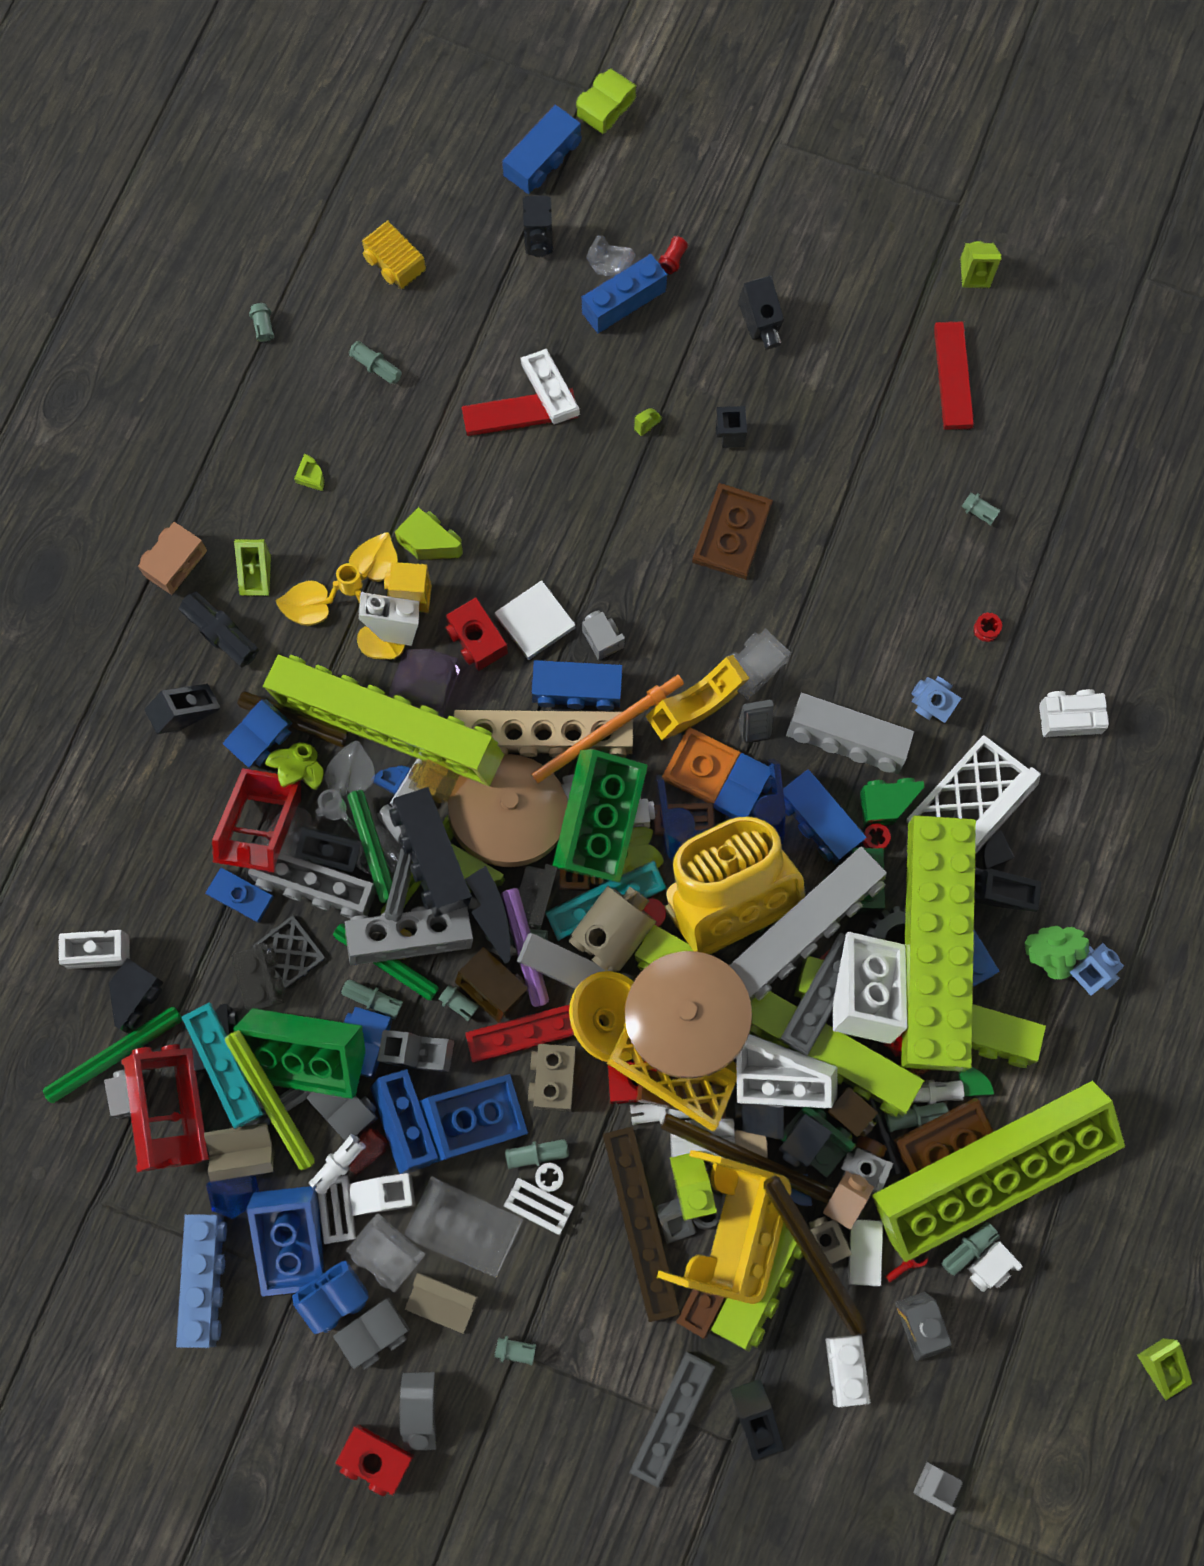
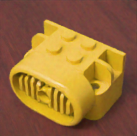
[664,817,805,955]

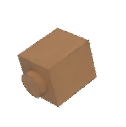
[823,1171,874,1230]

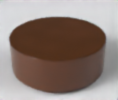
[855,1136,887,1159]

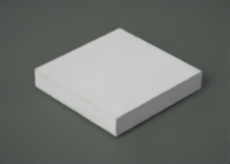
[494,580,576,661]

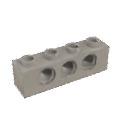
[345,907,473,966]

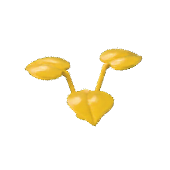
[276,532,405,659]

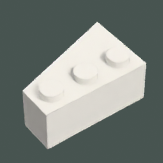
[737,1034,837,1108]

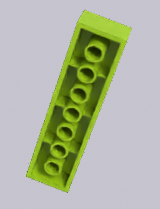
[263,654,504,787]
[901,815,976,1072]
[872,1081,1125,1262]

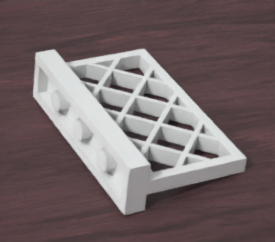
[907,735,1041,854]

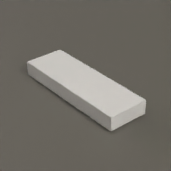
[521,349,580,424]

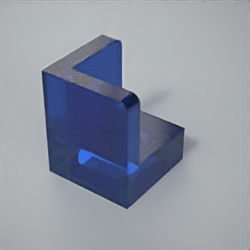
[206,1175,259,1219]

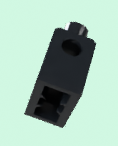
[738,275,784,350]

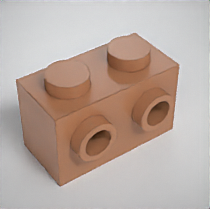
[138,522,207,595]

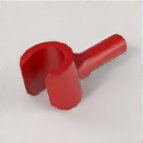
[885,1258,928,1282]

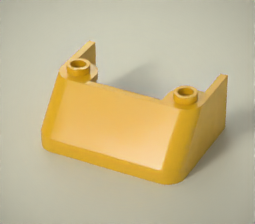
[657,1150,791,1304]

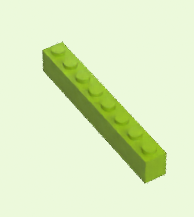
[794,956,1046,1068]

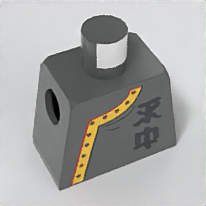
[895,1292,951,1361]

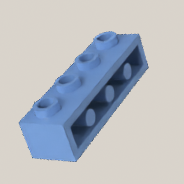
[176,1215,227,1348]

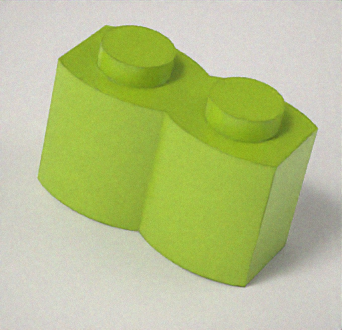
[576,68,636,134]

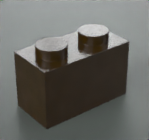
[455,947,528,1023]
[824,1087,878,1138]

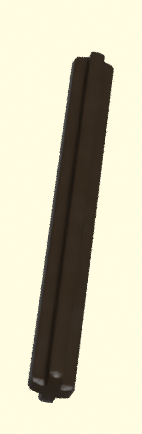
[661,1114,835,1204]
[763,1175,866,1336]

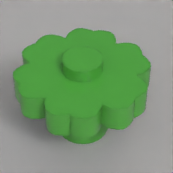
[1025,926,1090,979]

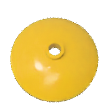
[569,971,634,1062]

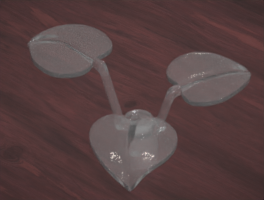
[261,741,401,875]

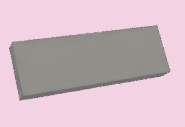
[517,933,609,989]

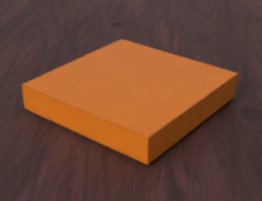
[661,726,741,806]

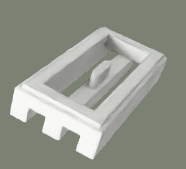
[317,1175,357,1244]
[504,1178,574,1235]

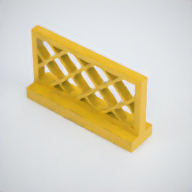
[607,1021,737,1132]

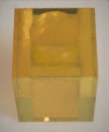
[408,759,460,803]

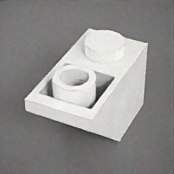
[359,592,419,646]
[349,1173,415,1216]

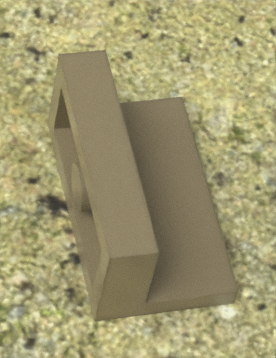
[204,1123,274,1182]
[405,1273,478,1334]

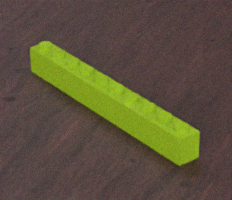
[635,925,924,1117]

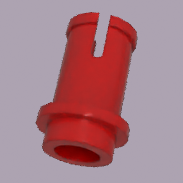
[659,236,688,274]

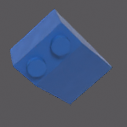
[419,1074,528,1164]
[247,1186,324,1296]

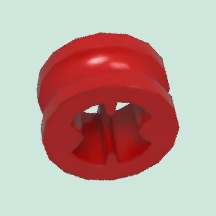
[973,612,1002,642]
[863,823,891,850]

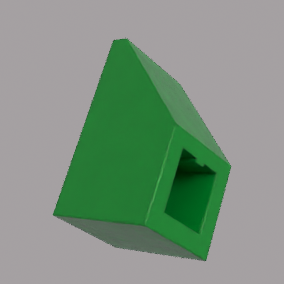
[860,778,924,827]

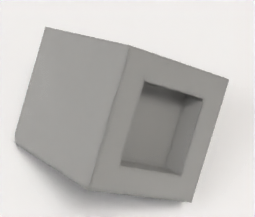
[914,1462,962,1515]

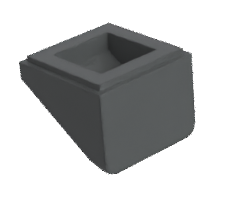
[655,1198,697,1244]

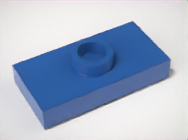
[205,868,274,923]

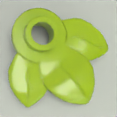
[265,742,324,789]
[622,827,664,875]

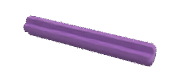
[501,888,549,1007]

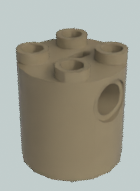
[569,885,657,972]

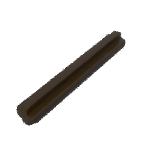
[237,691,349,747]

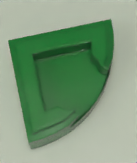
[959,1067,994,1097]

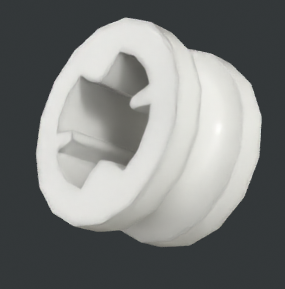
[535,1163,564,1192]

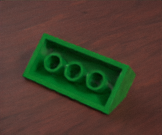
[552,749,648,883]
[233,1008,366,1099]

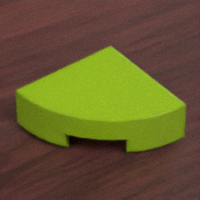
[634,408,662,436]
[294,454,324,491]

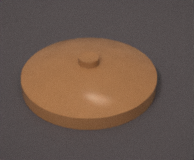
[448,754,568,867]
[625,951,752,1079]

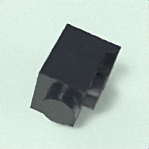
[716,406,747,448]

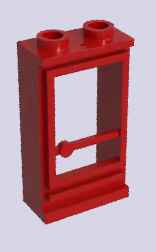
[212,768,301,872]
[121,1044,208,1172]

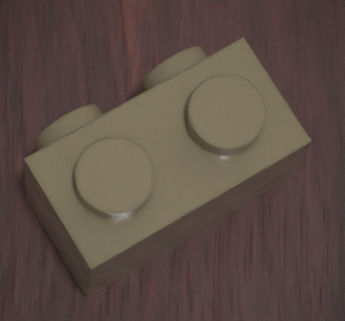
[528,1044,576,1112]

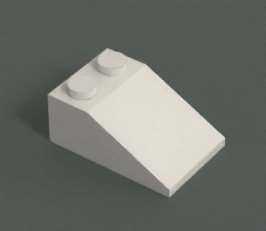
[833,932,907,1044]

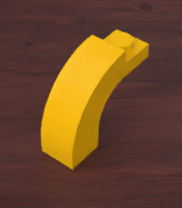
[645,655,749,740]

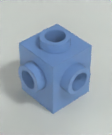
[911,676,962,723]
[1070,943,1124,995]

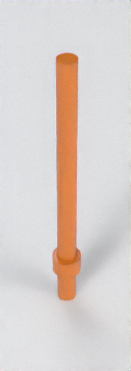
[531,674,684,784]

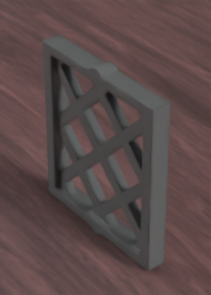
[253,915,326,989]

